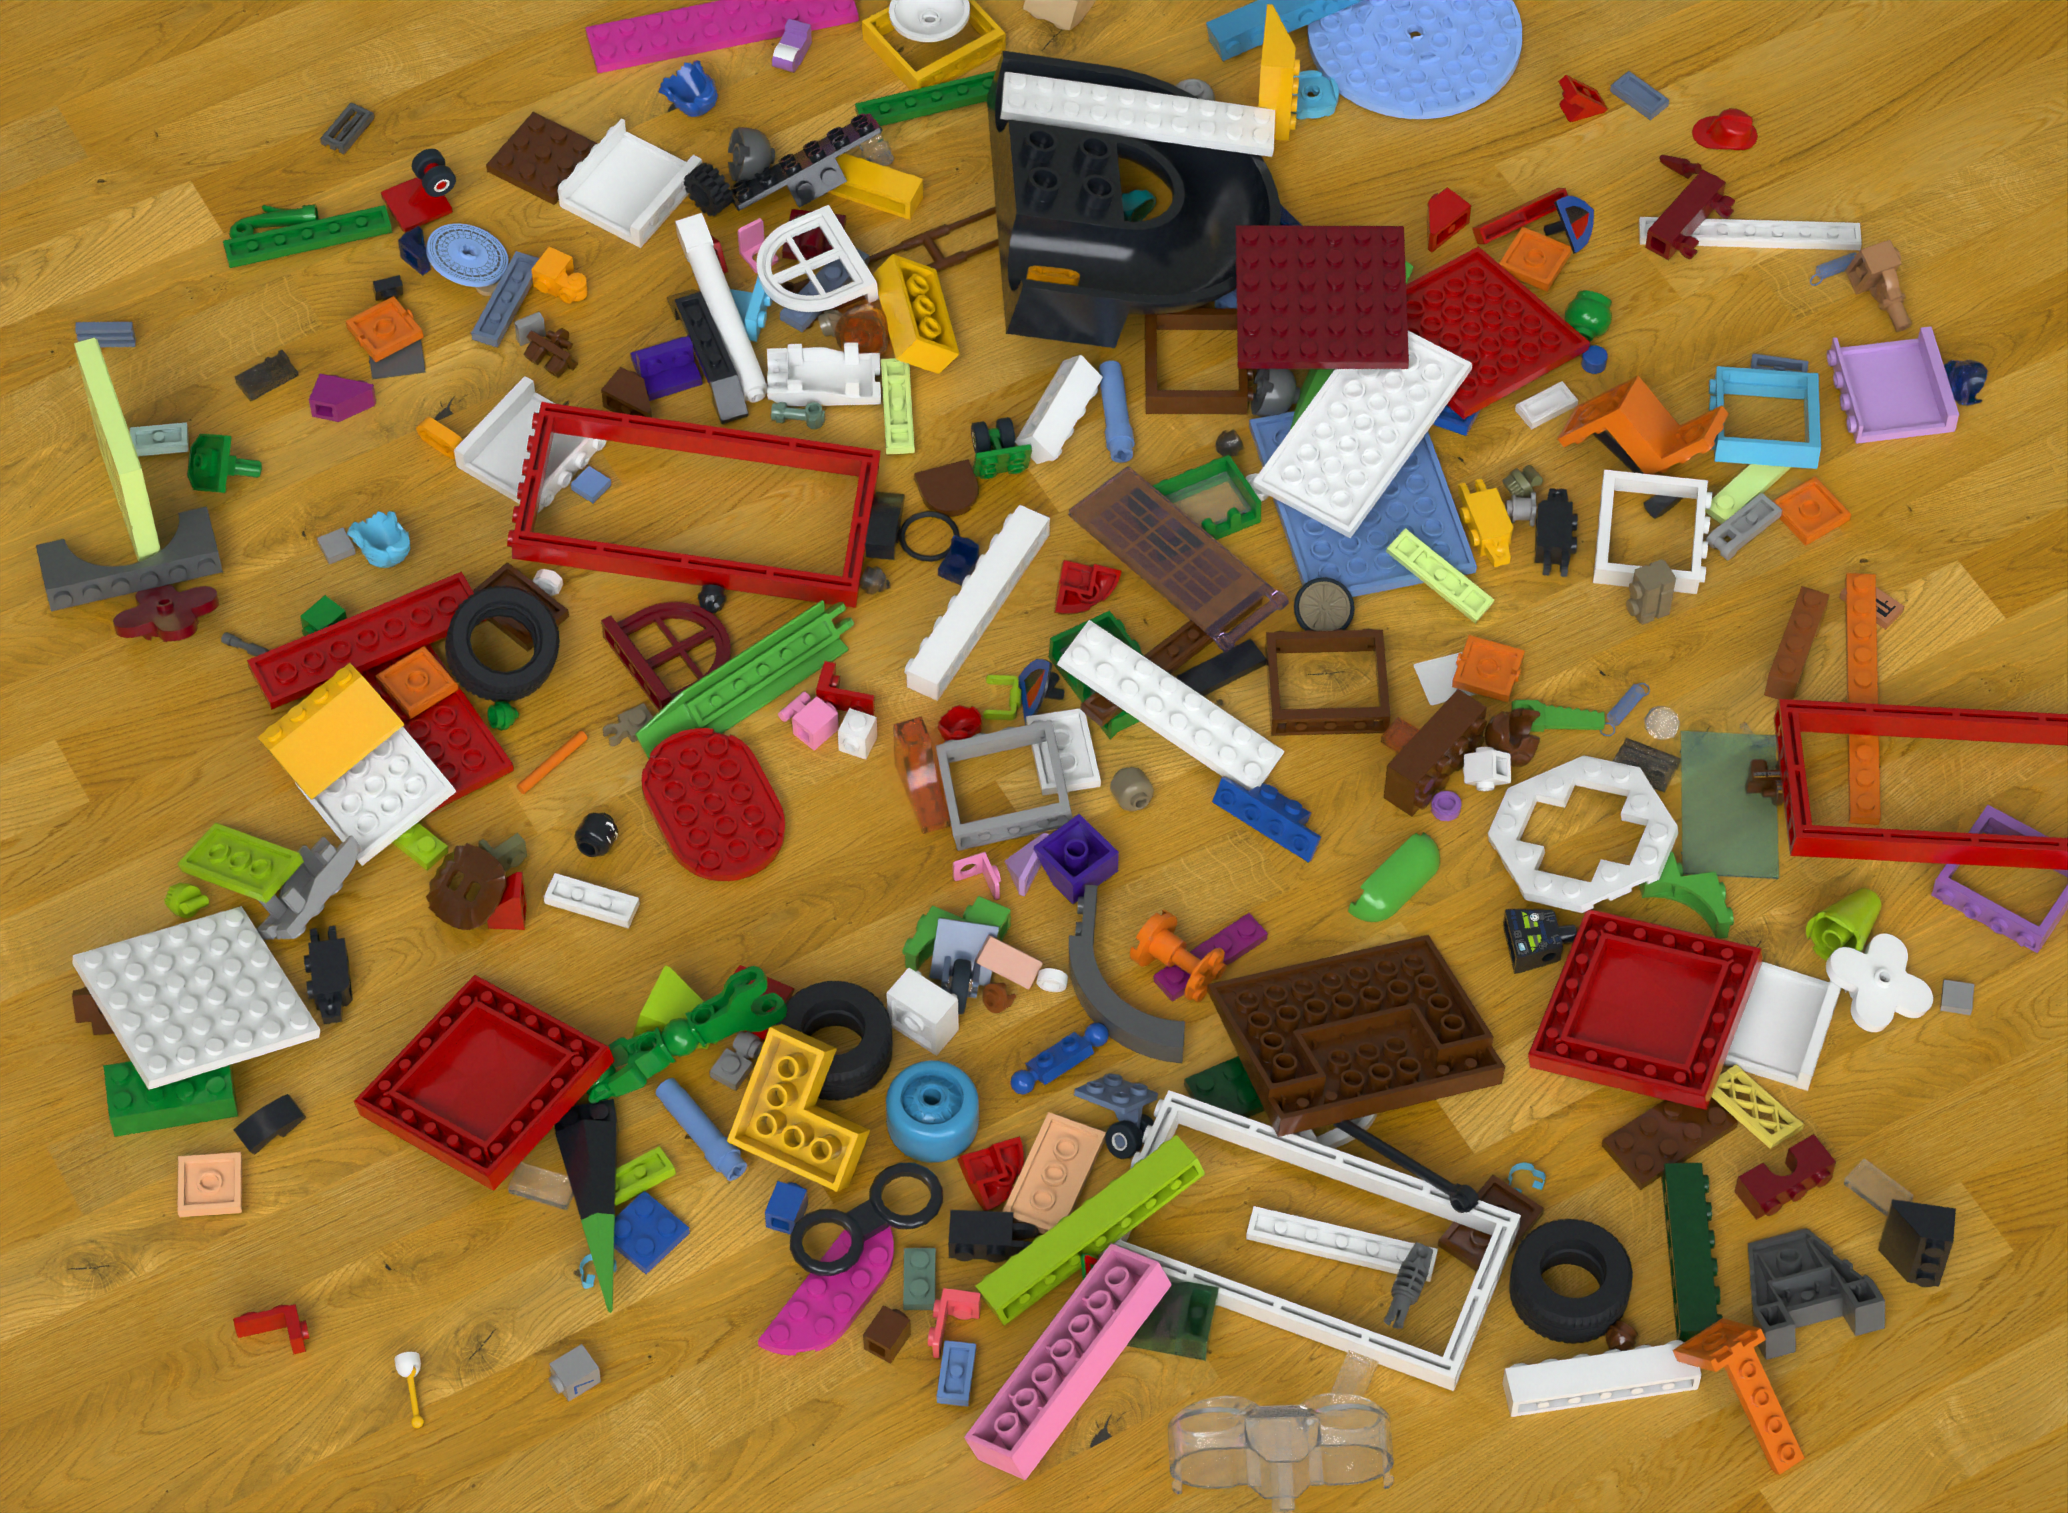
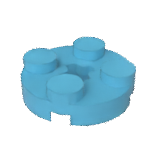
[1293,70,1339,120]

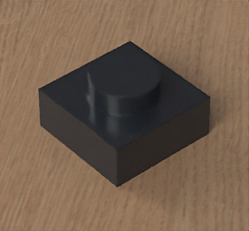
[373,275,403,301]

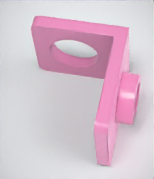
[738,218,779,273]
[953,852,1001,900]

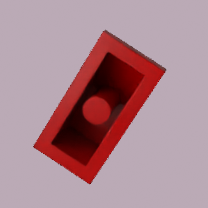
[1427,187,1472,252]
[487,872,527,930]

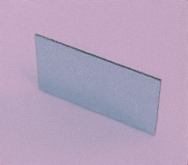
[1680,731,1779,879]

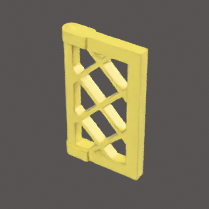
[1712,1064,1805,1149]

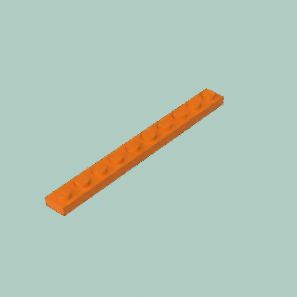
[1845,573,1881,825]

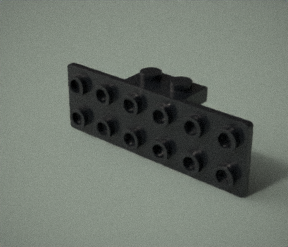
[731,113,883,211]

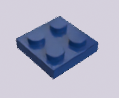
[614,1191,690,1274]

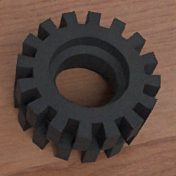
[684,163,734,216]

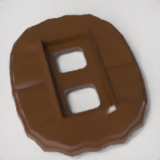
[426,843,507,930]

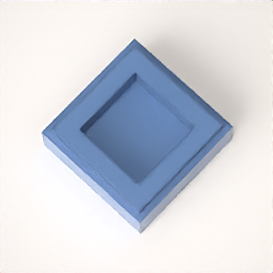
[571,466,611,503]

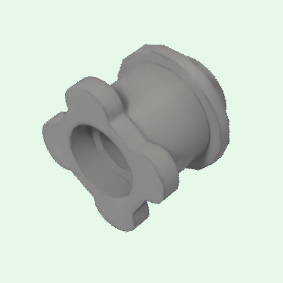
[1505,492,1536,526]

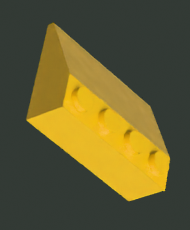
[1258,4,1300,141]
[257,663,404,800]

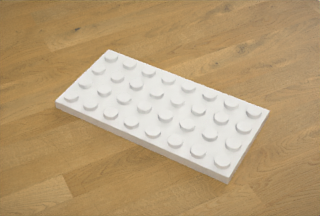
[1253,331,1472,538]

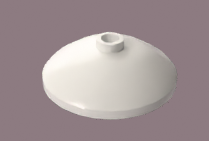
[889,0,970,42]

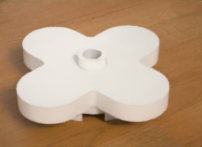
[1826,934,1933,1032]

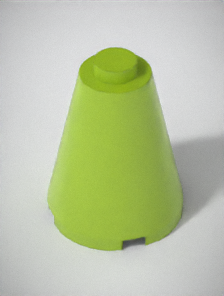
[1806,888,1882,961]

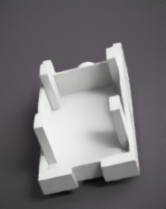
[767,343,881,406]

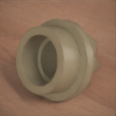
[818,309,846,337]

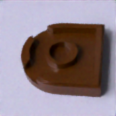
[914,459,979,517]

